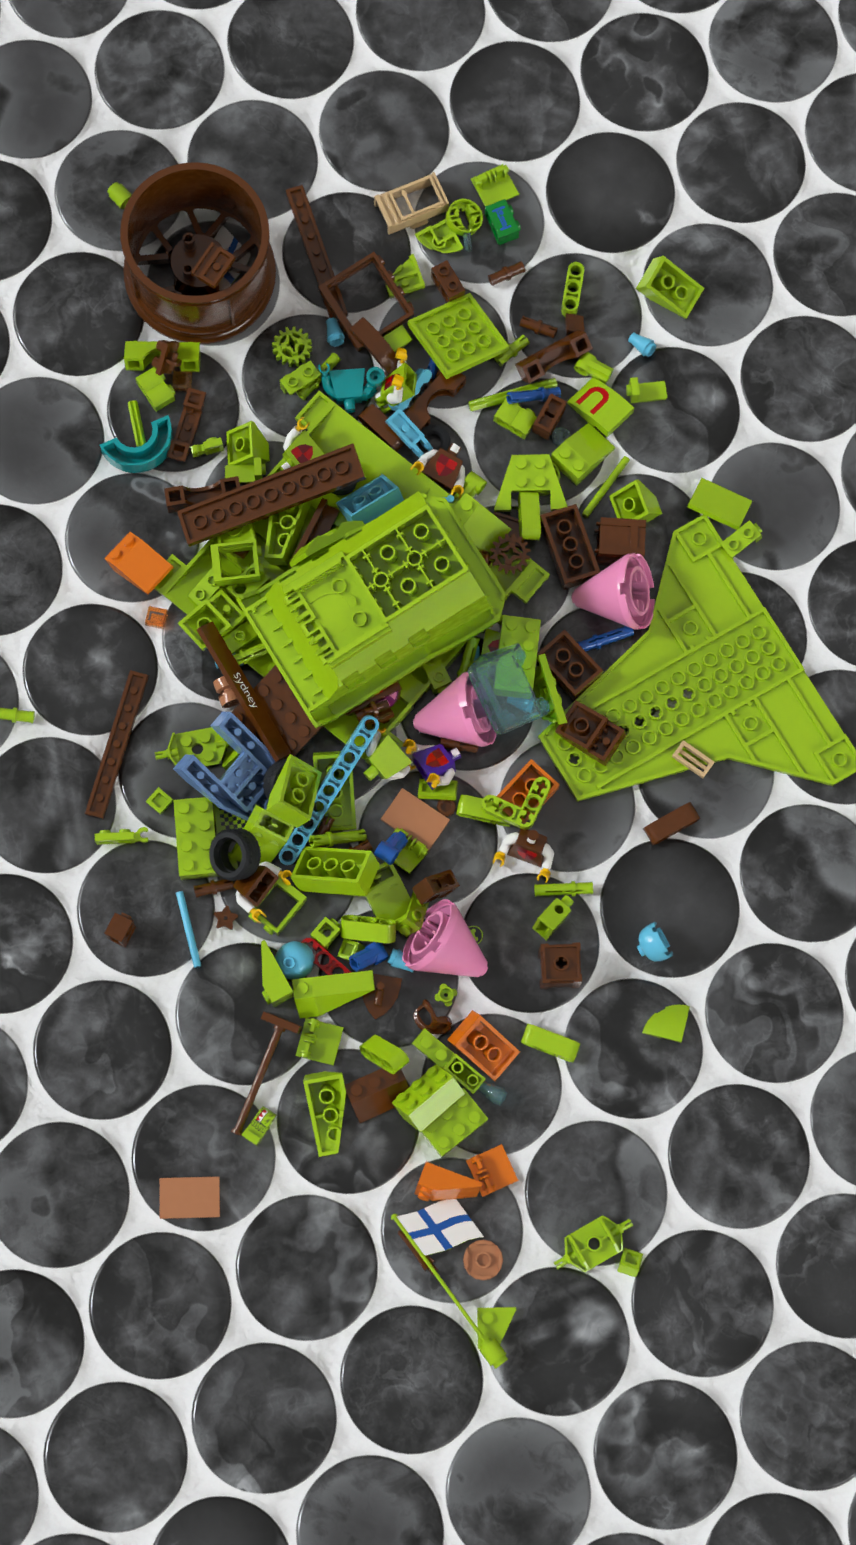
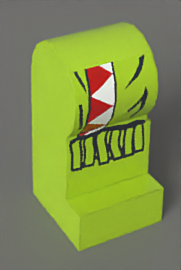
[242,1106,276,1146]

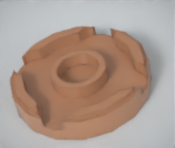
[463,1240,503,1281]

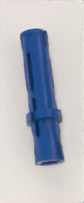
[506,387,561,404]
[577,626,634,652]

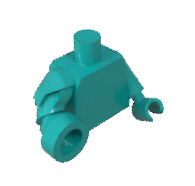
[318,362,385,413]

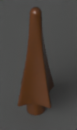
[398,1230,438,1275]

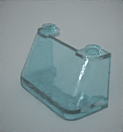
[468,643,550,735]

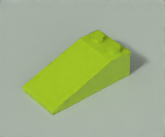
[313,751,356,831]

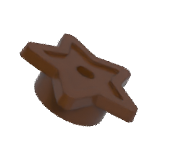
[214,905,239,930]

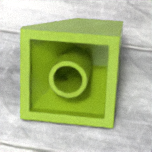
[226,421,270,465]
[609,479,662,522]

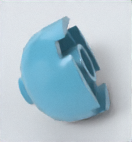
[637,922,673,962]
[275,941,315,980]

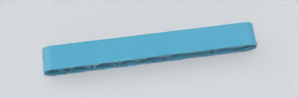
[278,715,379,865]

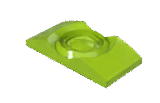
[289,521,364,567]

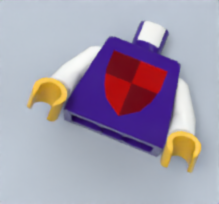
[402,739,461,790]

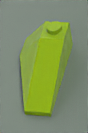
[292,970,375,1019]
[303,1071,346,1157]

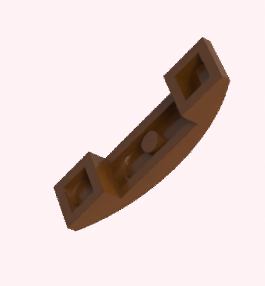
[349,317,400,376]
[167,388,206,462]

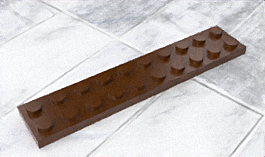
[177,443,366,547]

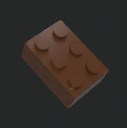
[536,629,603,701]

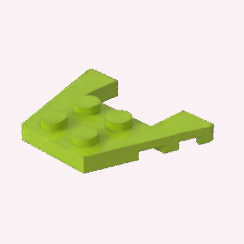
[494,454,568,512]

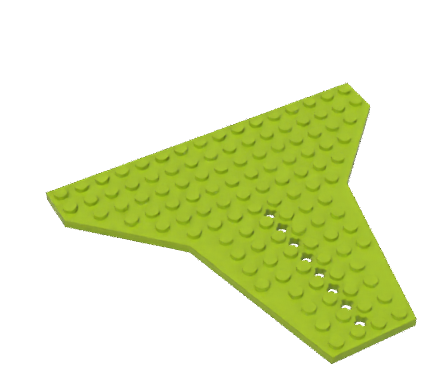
[538,515,856,802]

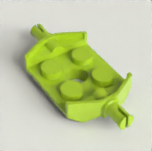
[155,727,230,767]
[553,1215,633,1273]

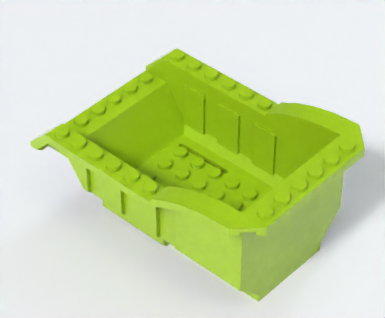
[236,491,507,728]

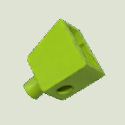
[532,895,574,941]

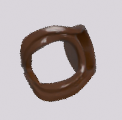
[413,999,452,1034]

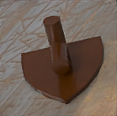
[363,974,402,1020]

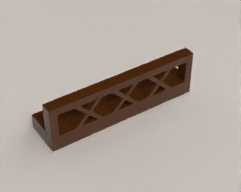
[289,498,340,569]

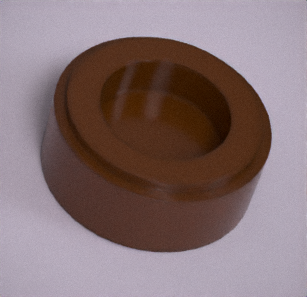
[437,800,456,817]

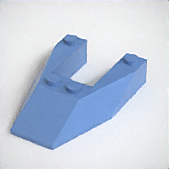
[173,712,275,821]

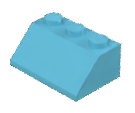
[336,474,404,524]

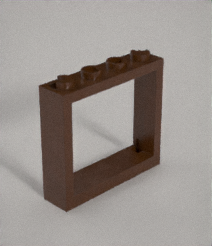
[318,252,415,352]

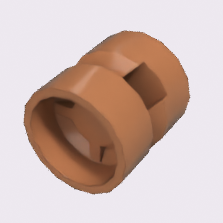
[213,676,240,708]

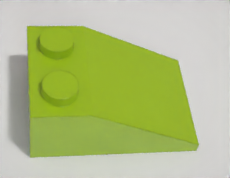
[636,256,704,319]
[551,423,616,486]
[453,492,512,556]
[266,755,322,828]
[261,940,294,1007]

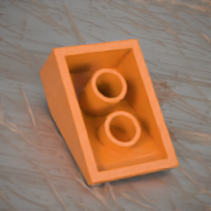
[104,532,174,594]
[492,759,560,824]
[447,1010,520,1081]
[414,1162,482,1201]

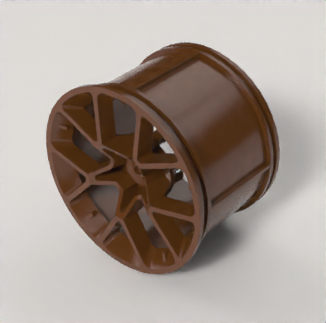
[120,162,276,344]

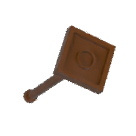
[231,1011,303,1136]

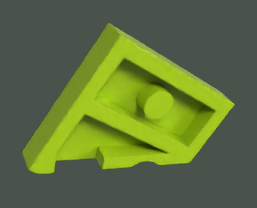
[385,254,425,299]
[477,1307,516,1349]

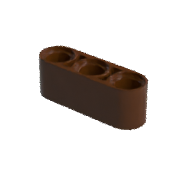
[358,404,405,452]
[643,802,701,846]

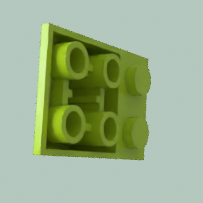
[230,805,294,863]
[364,862,411,920]

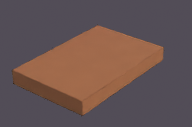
[381,788,450,852]
[160,1177,220,1219]

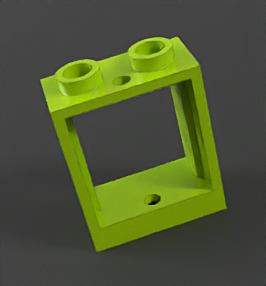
[210,539,264,587]
[248,876,307,936]

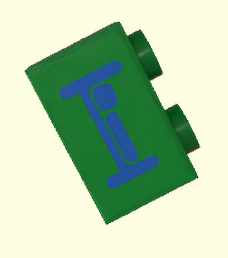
[484,199,521,246]

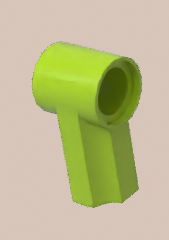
[574,352,614,384]
[454,471,487,501]

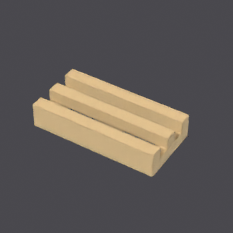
[672,740,715,779]

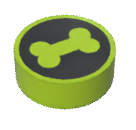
[469,926,483,944]

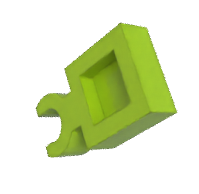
[191,437,224,458]

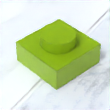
[146,787,173,815]

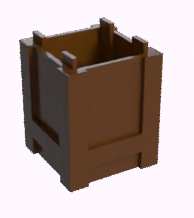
[594,517,646,566]
[538,942,582,989]

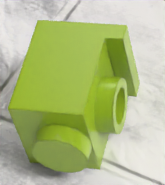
[310,917,341,950]

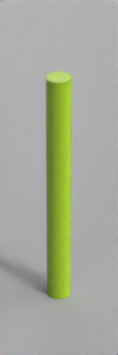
[582,456,630,518]

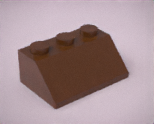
[345,1068,409,1124]

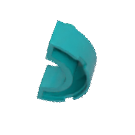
[100,415,173,473]

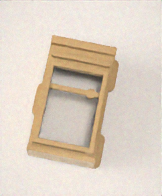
[374,172,449,235]

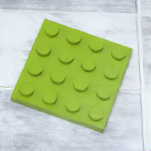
[407,293,509,379]

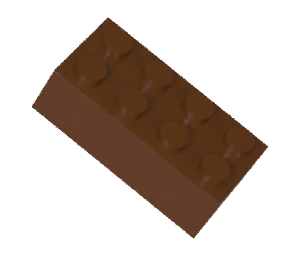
[540,504,600,590]

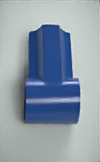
[374,831,408,865]
[349,942,390,972]

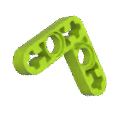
[481,777,551,830]

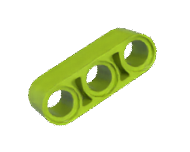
[561,262,584,317]
[518,491,541,540]
[456,795,511,827]
[341,915,396,943]
[521,1024,581,1063]
[359,1035,409,1074]

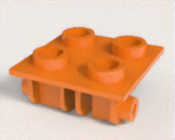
[466,1144,518,1197]

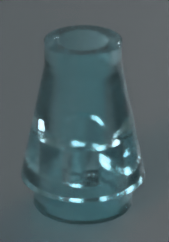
[477,1081,508,1106]

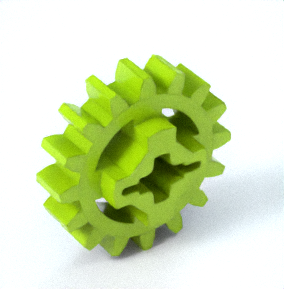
[272,326,312,367]

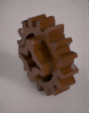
[490,533,531,575]

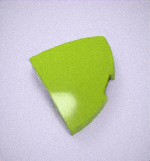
[415,219,464,254]
[642,1005,690,1043]

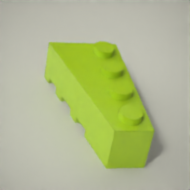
[264,500,312,565]

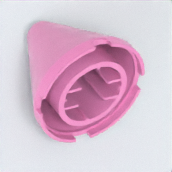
[572,553,655,630]
[413,670,497,747]
[402,899,488,977]

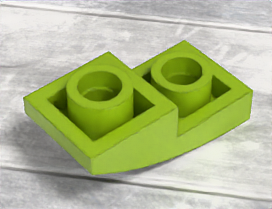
[383,325,413,352]

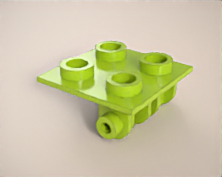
[471,164,519,206]
[393,827,429,873]
[296,1018,343,1066]

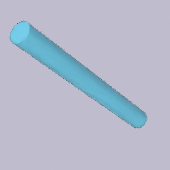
[176,891,202,968]

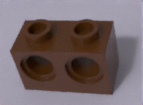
[431,260,465,303]
[532,393,567,440]
[412,869,460,905]
[104,912,136,948]

